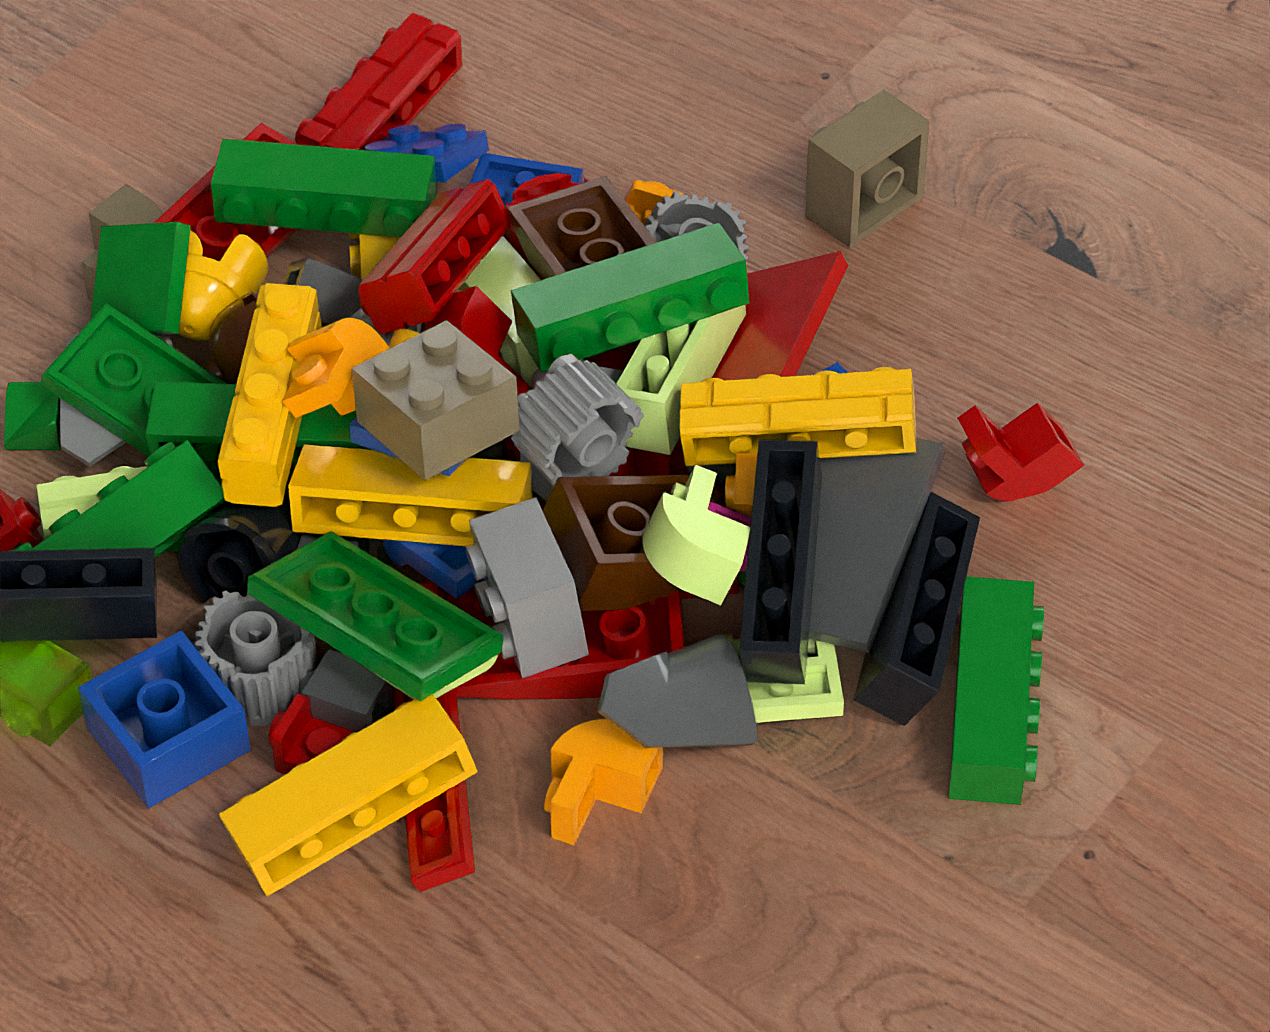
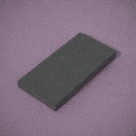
[809,438,945,653]

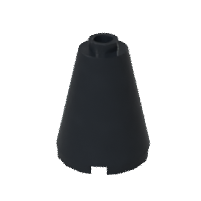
[177,474,310,603]

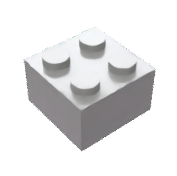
[465,497,589,678]

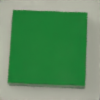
[90,222,191,335]

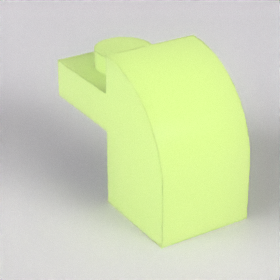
[643,464,751,605]

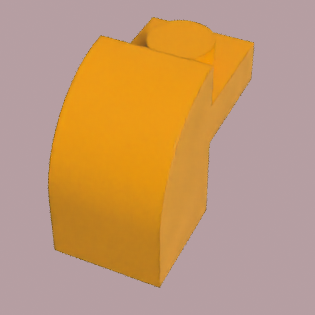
[282,318,390,418]
[544,719,663,845]

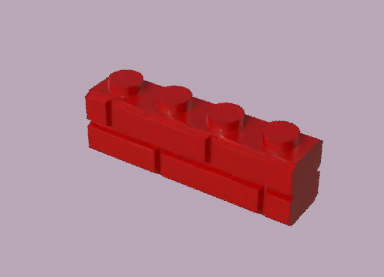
[295,12,463,150]
[358,179,511,334]

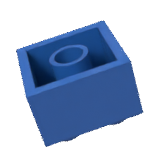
[78,630,251,809]

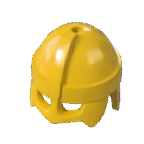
[179,230,268,341]

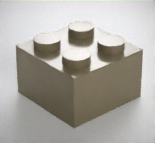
[805,90,930,248]
[351,320,520,480]

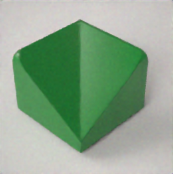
[4,382,61,450]

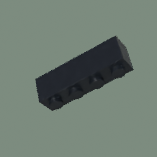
[739,440,822,684]
[854,492,980,726]
[0,548,157,642]

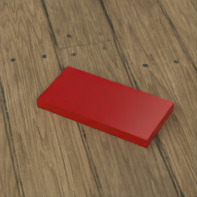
[712,251,848,381]

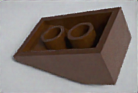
[507,176,657,280]
[543,475,726,611]

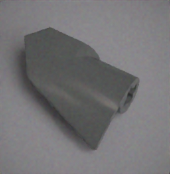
[597,635,758,748]

